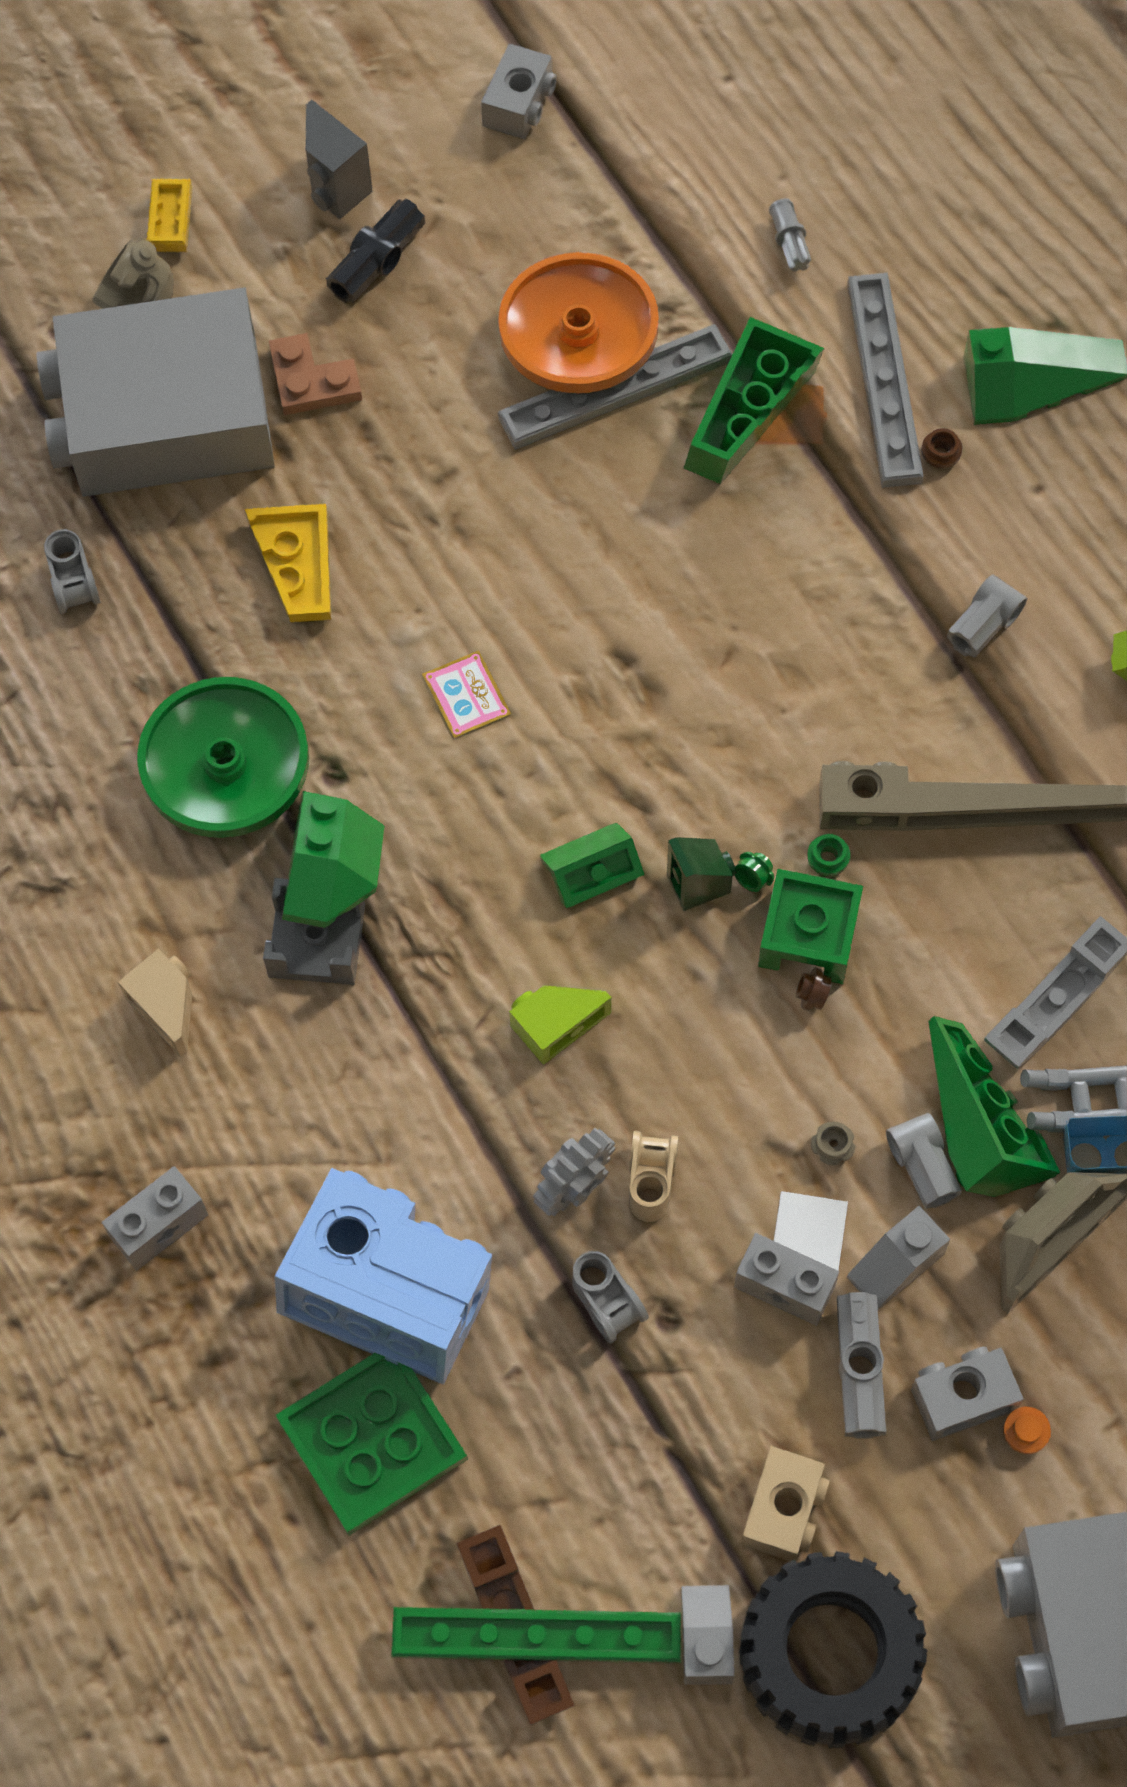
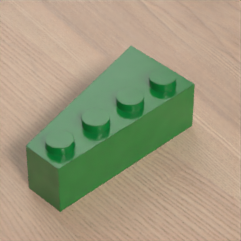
[683,317,824,484]

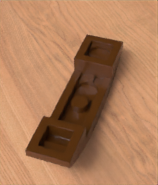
[456,1525,575,1726]

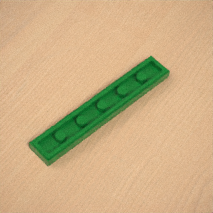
[391,1607,681,1663]

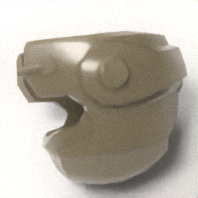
[93,238,174,309]

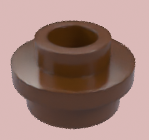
[921,428,963,468]
[796,967,832,1011]

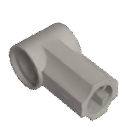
[947,574,1028,657]
[886,1113,962,1209]

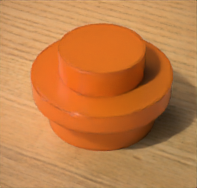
[1003,1407,1051,1454]

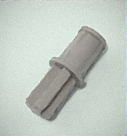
[769,198,811,272]

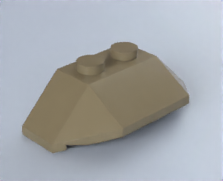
[1000,1172,1127,1314]

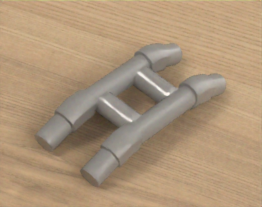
[1020,1065,1127,1133]

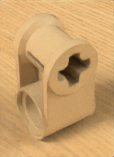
[629,1131,679,1222]

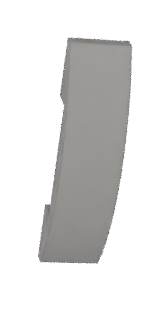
[984,916,1127,1069]

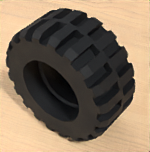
[739,1551,927,1748]

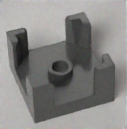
[263,878,365,985]

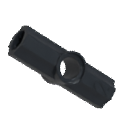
[326,198,425,303]

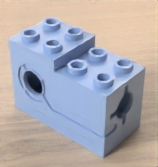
[275,1168,492,1385]

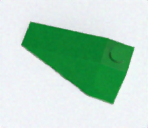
[928,1016,1061,1197]

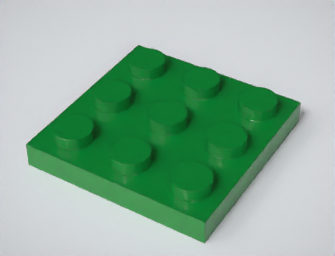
[275,1353,468,1536]

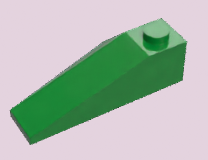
[964,327,1127,425]

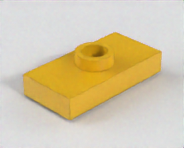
[147,179,192,252]

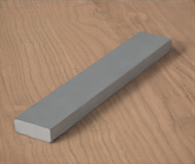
[847,273,923,488]
[498,324,732,450]

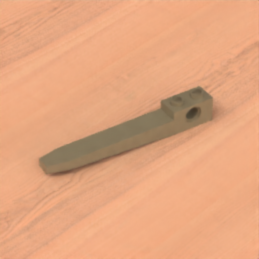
[819,761,1127,831]

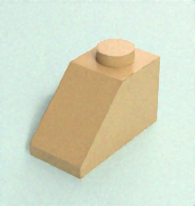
[118,948,192,1057]

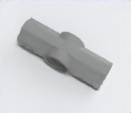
[836,1292,886,1439]

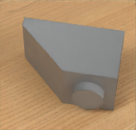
[847,1206,950,1310]
[681,1585,734,1685]

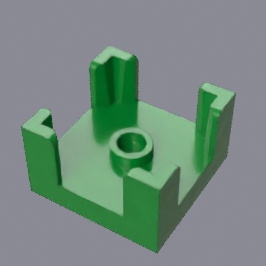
[758,868,863,984]

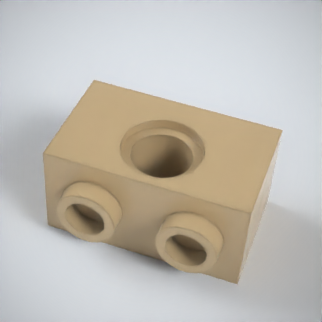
[741,1446,830,1561]

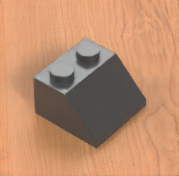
[305,100,373,219]

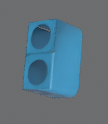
[1063,1116,1127,1174]

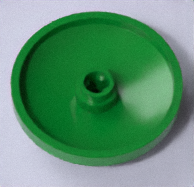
[137,677,309,838]

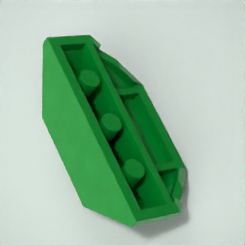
[282,791,385,928]

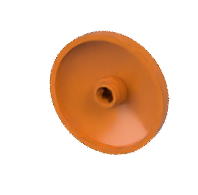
[498,252,659,393]

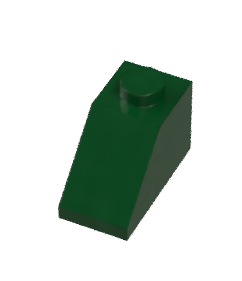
[667,837,736,911]

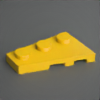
[244,504,332,622]

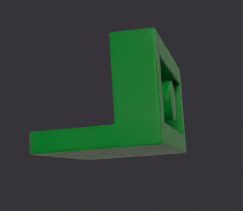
[540,823,645,908]

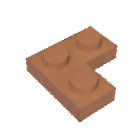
[268,333,362,415]

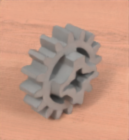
[533,1128,616,1216]

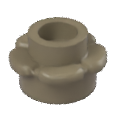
[811,1122,855,1165]

